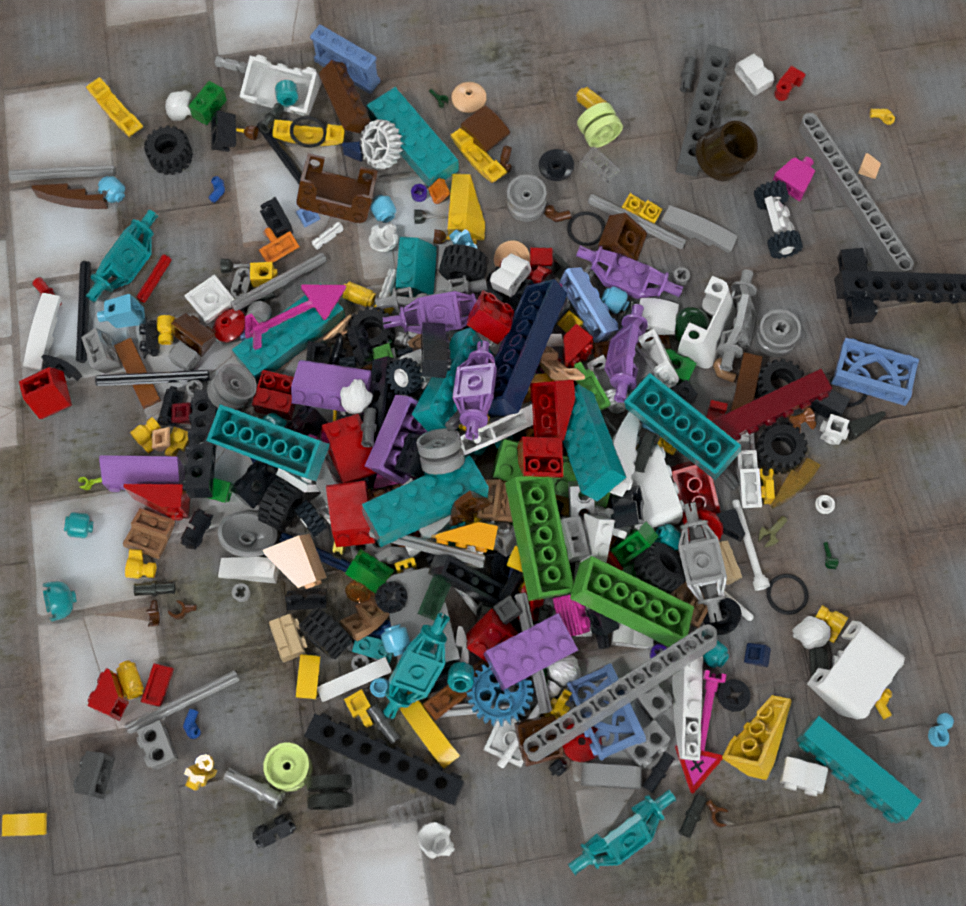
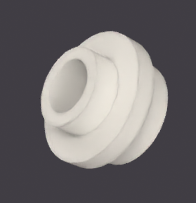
[815,495,835,514]

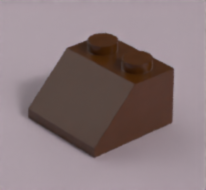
[598,213,647,261]
[171,313,216,357]

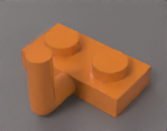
[258,227,299,263]

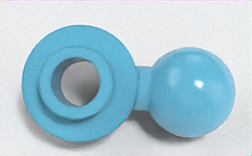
[928,713,954,747]

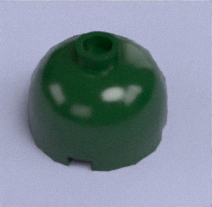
[673,307,709,342]

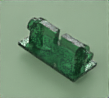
[417,576,452,621]

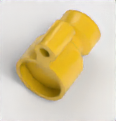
[157,315,177,345]
[130,417,161,454]
[125,549,157,579]
[816,605,848,643]

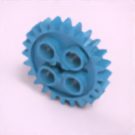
[467,665,534,727]

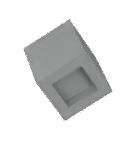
[168,341,201,371]

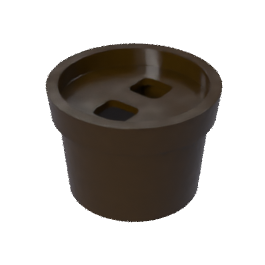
[696,120,758,181]

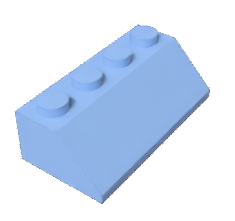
[559,267,619,342]

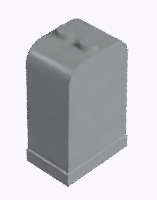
[385,568,460,669]

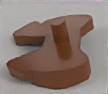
[788,408,816,433]

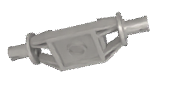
[717,269,757,371]
[375,275,487,314]
[678,503,727,623]

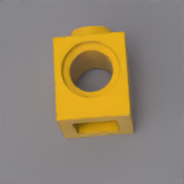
[250,262,278,287]

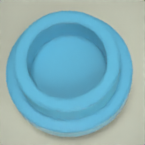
[370,677,389,698]

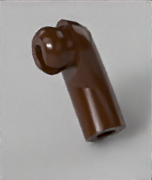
[500,146,512,173]
[545,205,571,222]

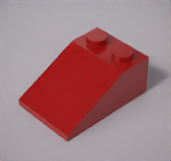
[530,379,575,441]
[321,414,377,483]
[670,461,721,524]
[326,481,376,547]
[123,484,191,521]

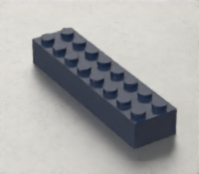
[488,279,568,418]

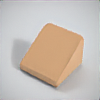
[858,153,881,179]
[152,427,170,452]

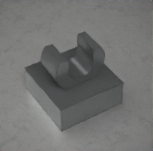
[494,595,522,625]

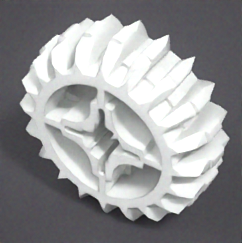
[360,120,403,169]

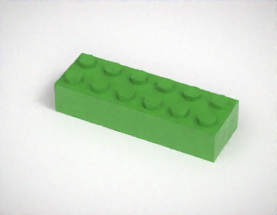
[491,438,610,508]
[505,476,574,601]
[570,556,694,647]

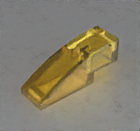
[770,458,821,509]

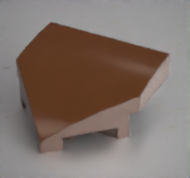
[449,490,490,526]

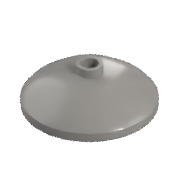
[217,511,277,557]

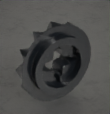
[375,581,408,613]
[718,679,751,712]

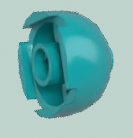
[43,581,77,622]

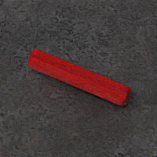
[136,254,171,303]

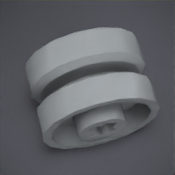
[507,175,547,222]
[755,309,801,357]
[207,363,257,411]
[416,428,465,474]

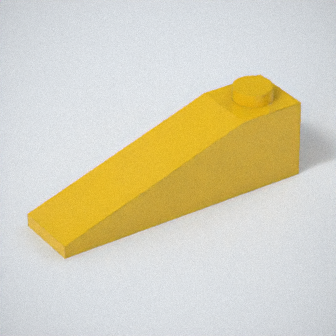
[447,174,485,241]
[722,695,792,780]

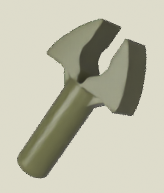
[758,516,787,548]

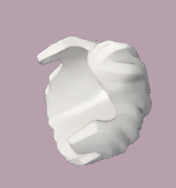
[165,90,192,121]
[369,223,399,252]
[340,379,373,414]
[792,616,831,649]
[547,655,582,687]
[418,823,455,859]

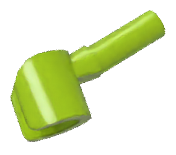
[78,477,102,490]

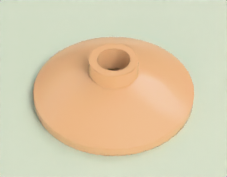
[452,82,486,113]
[494,240,530,267]
[323,314,352,340]

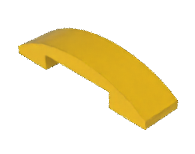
[86,77,143,137]
[273,120,345,146]
[450,128,507,183]
[399,691,460,769]

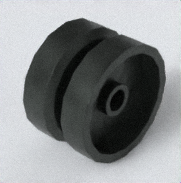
[306,774,353,810]

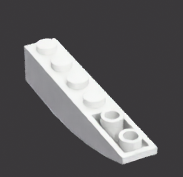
[458,401,533,455]
[610,412,642,497]
[573,514,615,637]
[672,646,703,761]

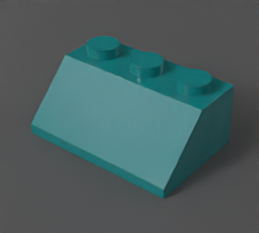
[395,237,437,297]

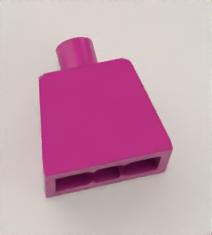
[772,157,815,202]

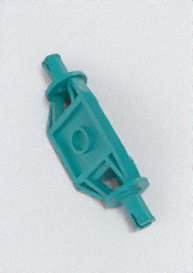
[86,210,158,302]
[383,613,450,719]
[567,789,676,876]

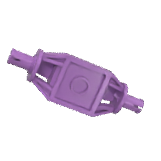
[576,245,683,299]
[382,291,477,334]
[604,304,648,403]
[453,340,497,440]

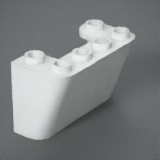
[240,55,322,116]
[677,276,737,369]
[587,329,679,414]
[631,444,685,531]
[807,621,905,719]

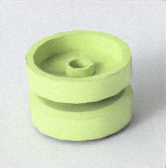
[577,102,623,148]
[263,742,313,792]

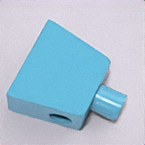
[97,294,145,328]

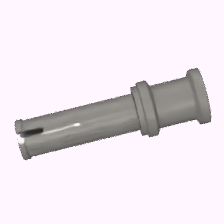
[223,768,285,809]

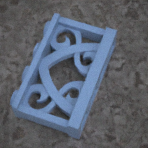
[310,25,381,94]
[831,338,919,406]
[567,663,646,761]

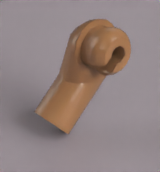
[713,358,736,383]

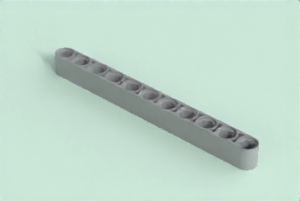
[799,113,914,272]
[524,625,717,761]

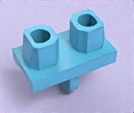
[449,229,478,249]

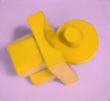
[184,754,218,791]

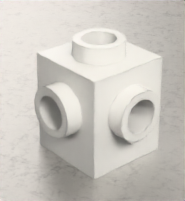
[819,414,849,445]

